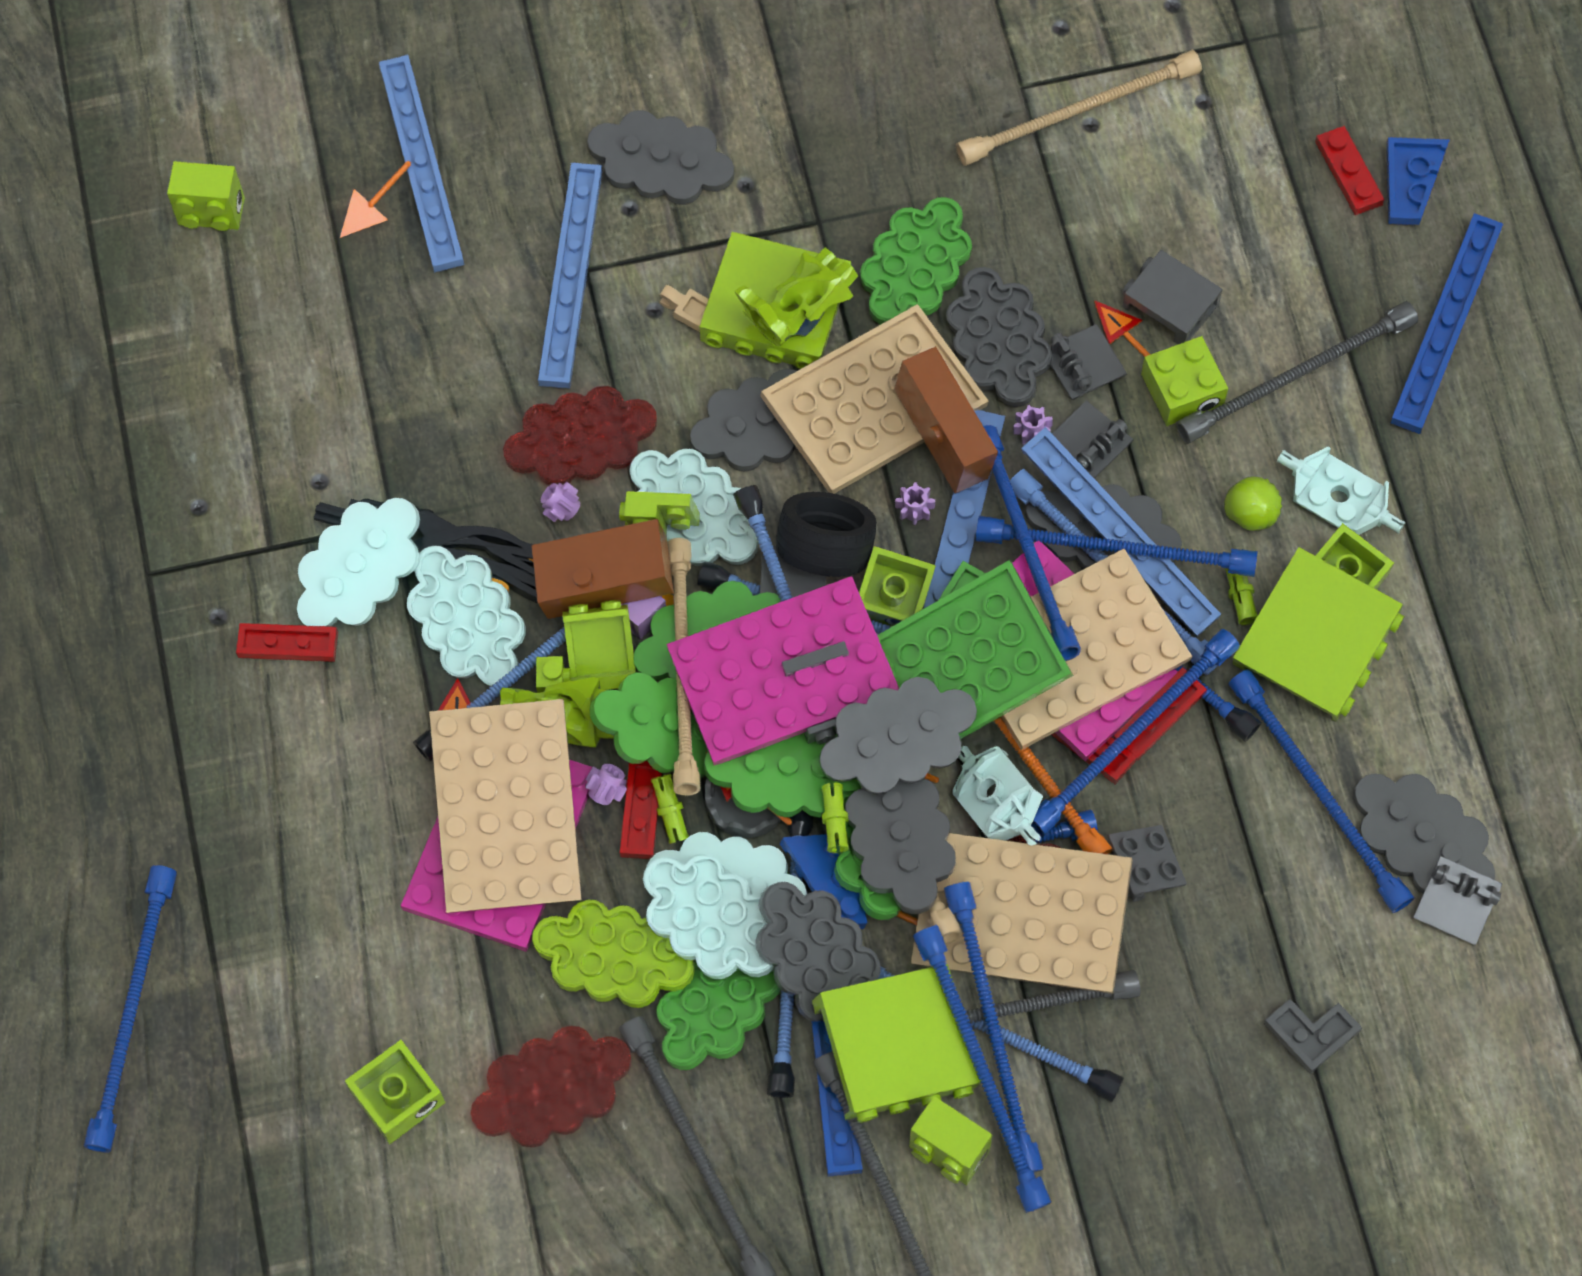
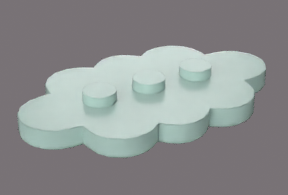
[629,448,758,566]
[297,498,420,626]
[407,546,526,687]
[647,832,808,896]
[643,854,775,979]

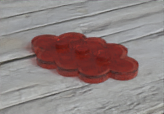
[503,386,657,485]
[471,1026,632,1148]

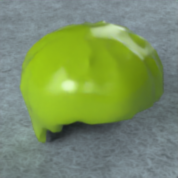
[1224,476,1282,531]

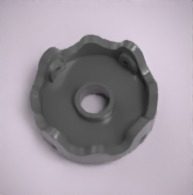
[705,778,781,838]

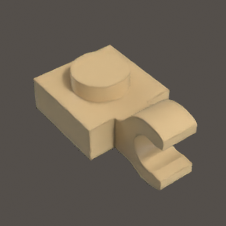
[660,285,709,332]

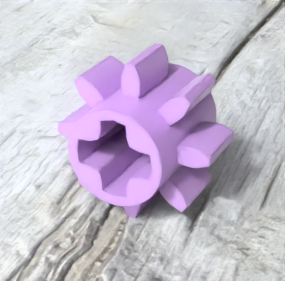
[1014,405,1053,444]
[540,482,580,522]
[895,482,935,525]
[585,764,627,805]

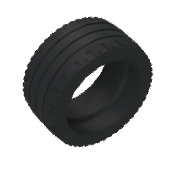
[776,492,877,577]

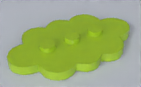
[532,900,695,1008]

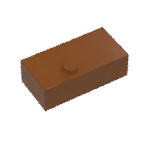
[894,346,998,494]
[532,519,674,619]

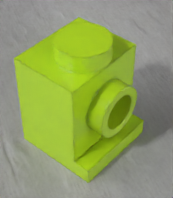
[536,656,571,698]

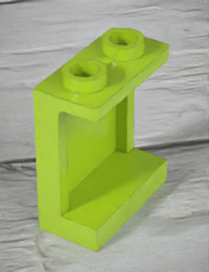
[562,600,636,690]

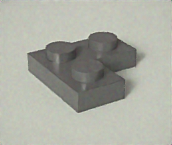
[1264,999,1362,1074]

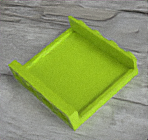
[699,232,851,369]
[1233,547,1405,722]
[812,964,981,1123]

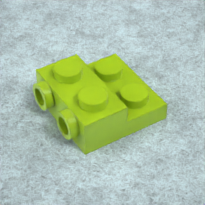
[619,491,700,535]

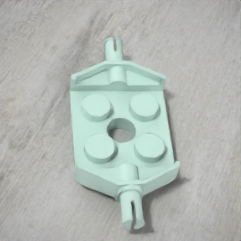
[1277,447,1405,535]
[952,746,1043,846]

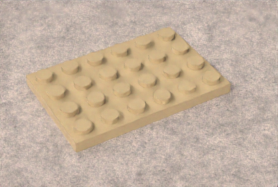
[760,304,989,494]
[1001,549,1192,750]
[429,699,582,913]
[911,833,1133,994]

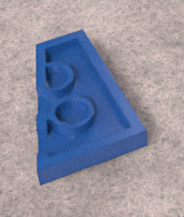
[1386,137,1450,225]
[779,834,868,929]

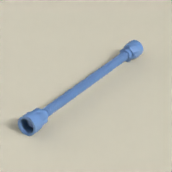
[1010,469,1218,676]

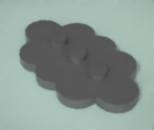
[587,110,735,205]
[946,267,1052,407]
[690,369,798,471]
[1026,484,1182,569]
[819,677,977,795]
[1353,774,1495,893]
[845,779,956,914]
[756,882,881,1022]

